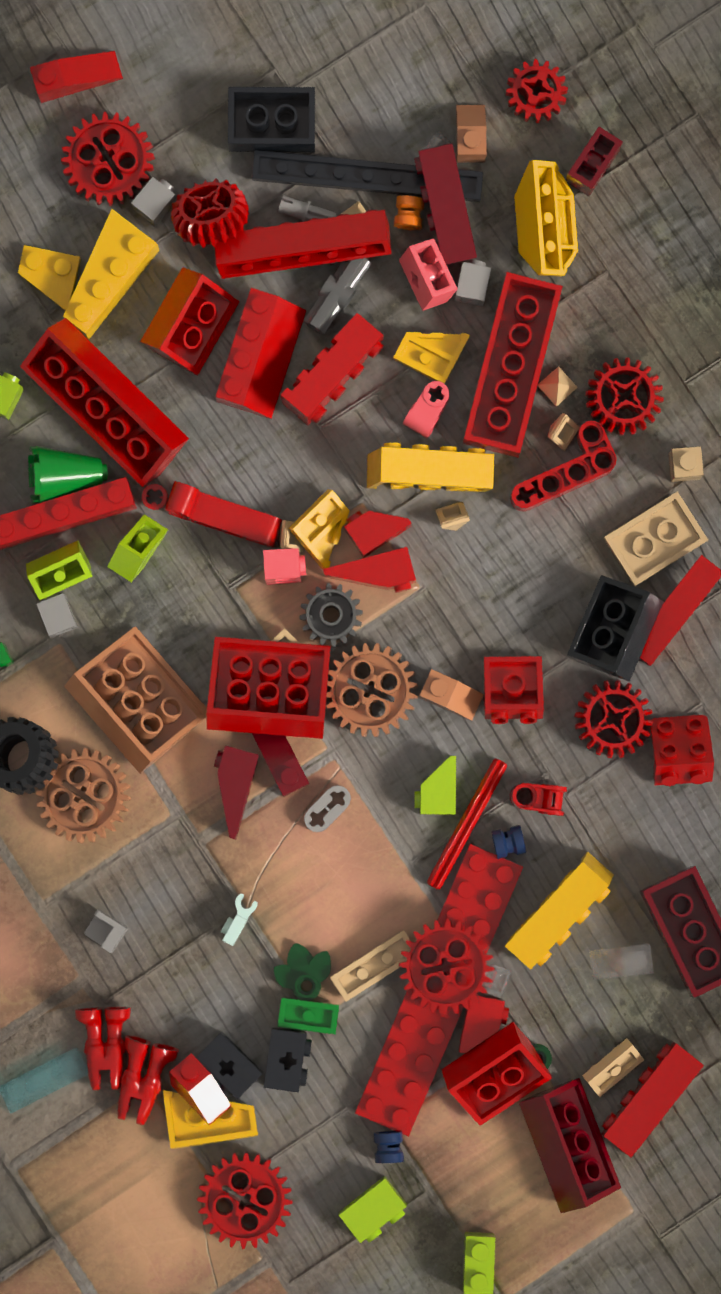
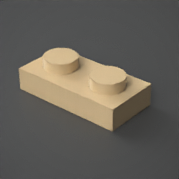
[582,1038,644,1097]

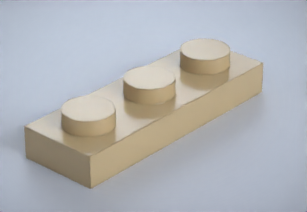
[330,930,411,1002]

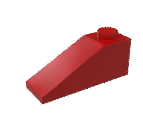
[30,51,123,103]
[323,547,416,593]

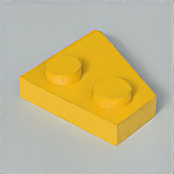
[18,245,81,311]
[393,332,470,384]
[288,489,350,569]

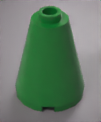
[28,446,108,504]

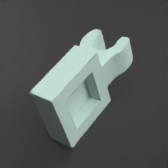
[221,893,258,946]

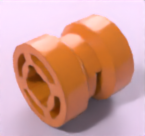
[394,195,424,230]

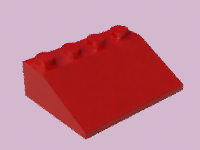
[206,637,331,739]

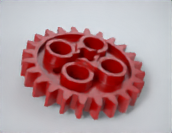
[61,112,155,206]
[399,919,495,1015]
[197,1152,293,1249]

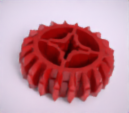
[171,178,249,248]
[585,357,664,436]
[574,680,653,758]

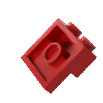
[484,656,544,724]

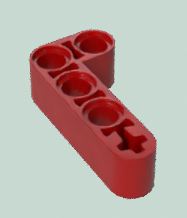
[510,421,617,512]
[165,481,282,548]

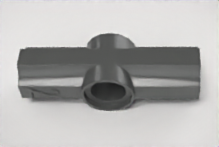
[304,258,371,336]

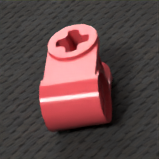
[403,381,449,439]

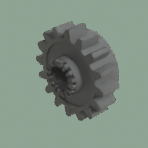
[300,583,363,647]

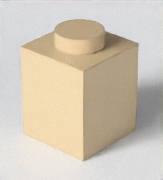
[669,447,704,482]

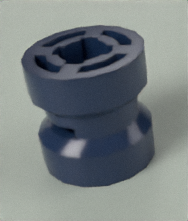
[491,825,526,859]
[374,1131,404,1163]

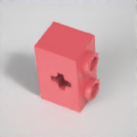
[399,238,458,311]

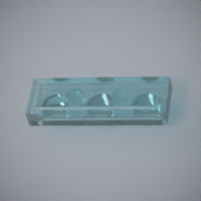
[0,1047,88,1114]

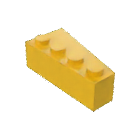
[367,442,494,492]
[505,852,614,970]

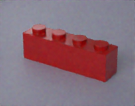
[601,1041,704,1158]

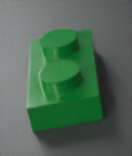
[278,997,339,1035]

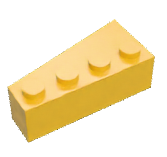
[63,209,160,340]

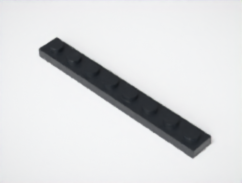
[252,150,483,202]

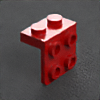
[650,715,714,786]

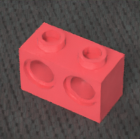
[263,548,306,585]

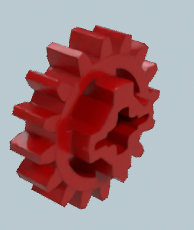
[505,59,568,123]

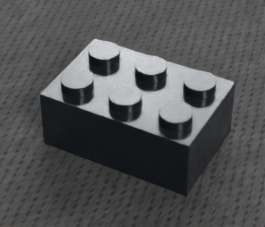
[228,87,315,152]
[567,575,663,682]

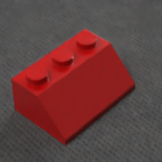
[140,267,240,376]
[441,1022,552,1126]

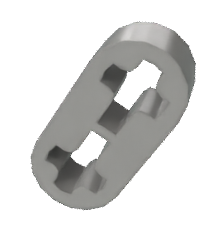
[304,785,351,832]

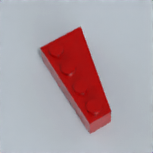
[281,313,384,425]

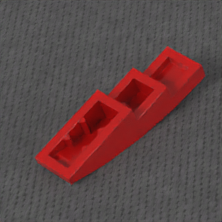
[640,555,721,666]

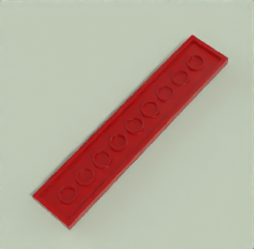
[355,844,523,1137]

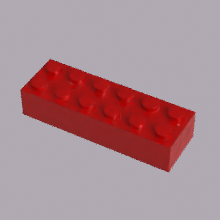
[463,272,563,458]
[20,318,189,487]

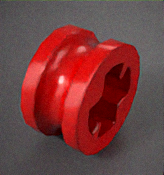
[142,484,168,510]

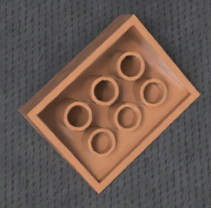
[64,626,207,774]

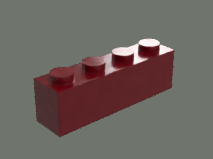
[414,143,477,265]

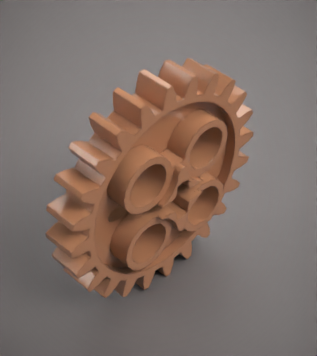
[326,643,418,737]
[36,748,131,844]

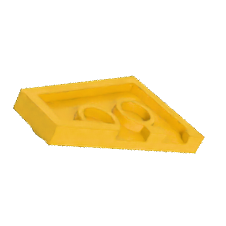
[163,1090,258,1149]

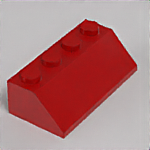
[215,288,306,419]

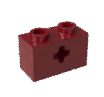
[566,127,623,197]

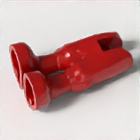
[75,1006,131,1091]
[117,1035,179,1125]

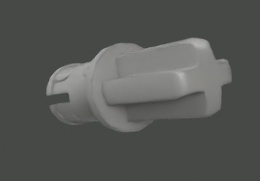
[278,195,336,222]

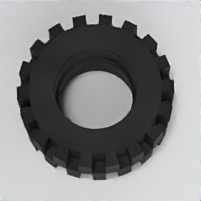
[0,717,59,795]

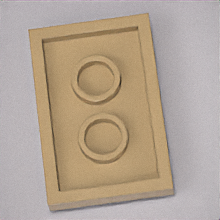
[603,491,708,587]

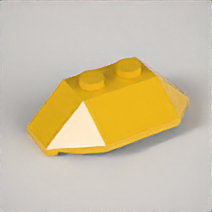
[514,160,578,277]

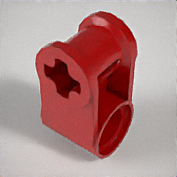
[509,783,567,816]

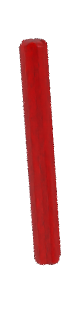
[427,758,507,890]

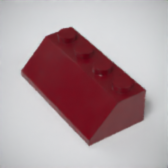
[519,1078,621,1213]

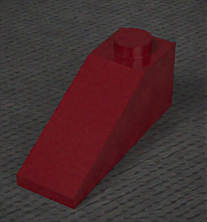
[252,733,310,797]
[214,746,260,840]

